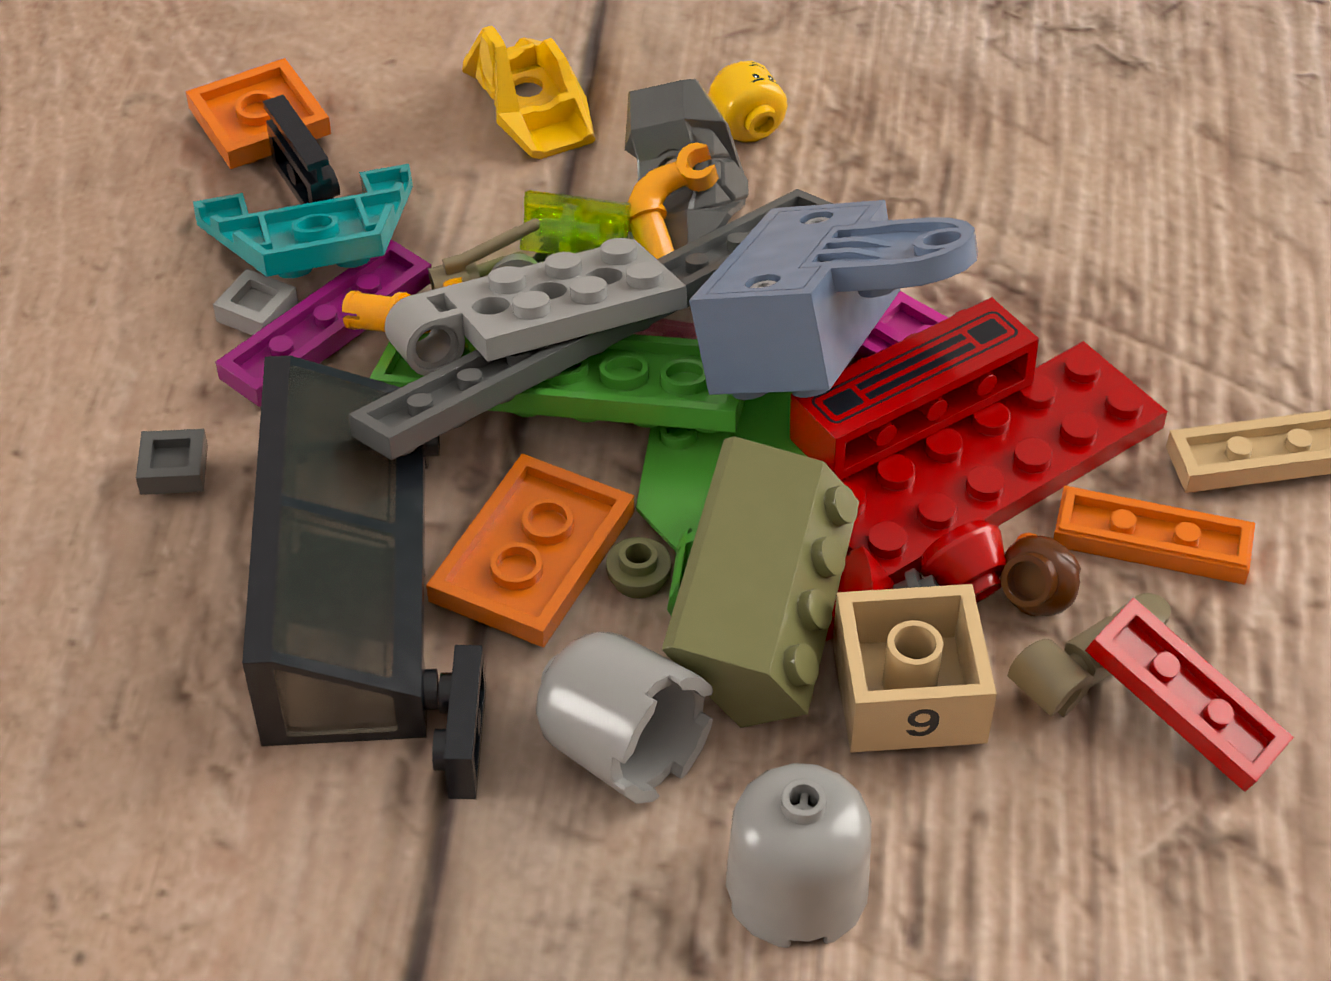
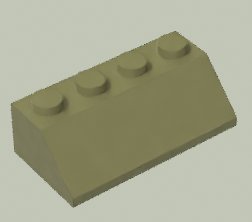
[661,436,859,728]

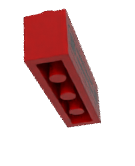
[790,297,1039,480]

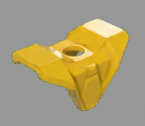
[462,25,596,159]

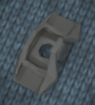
[625,79,749,250]

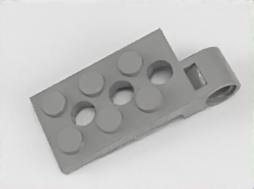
[385,238,687,376]

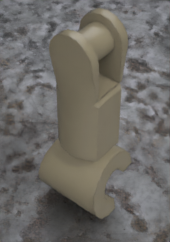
[1007,593,1171,718]

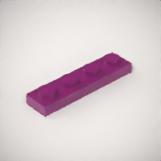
[215,239,432,407]

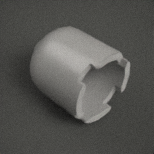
[536,632,713,804]
[726,763,872,948]

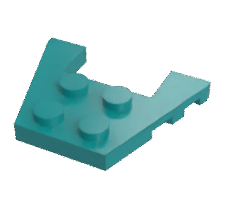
[193,163,413,278]

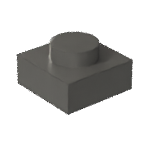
[136,429,208,495]

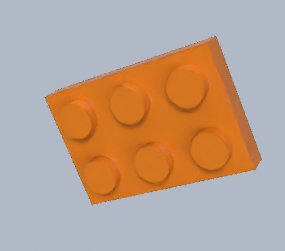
[426,453,635,648]

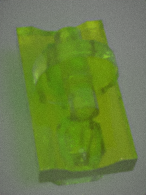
[520,190,631,254]

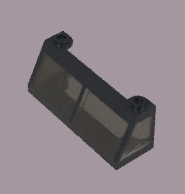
[242,355,440,746]

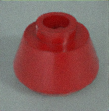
[920,520,1006,602]

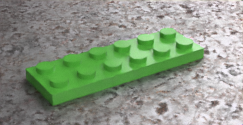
[370,333,745,433]

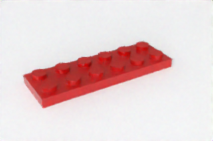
[841,341,1168,584]

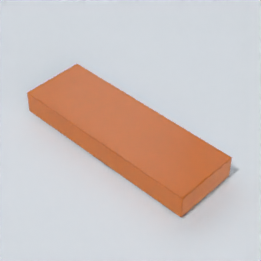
[1053,485,1256,585]

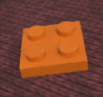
[185,58,331,169]

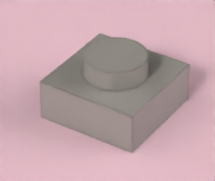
[213,269,298,335]

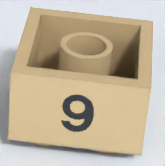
[832,584,997,753]

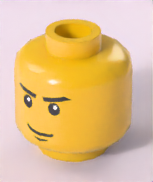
[708,61,788,142]

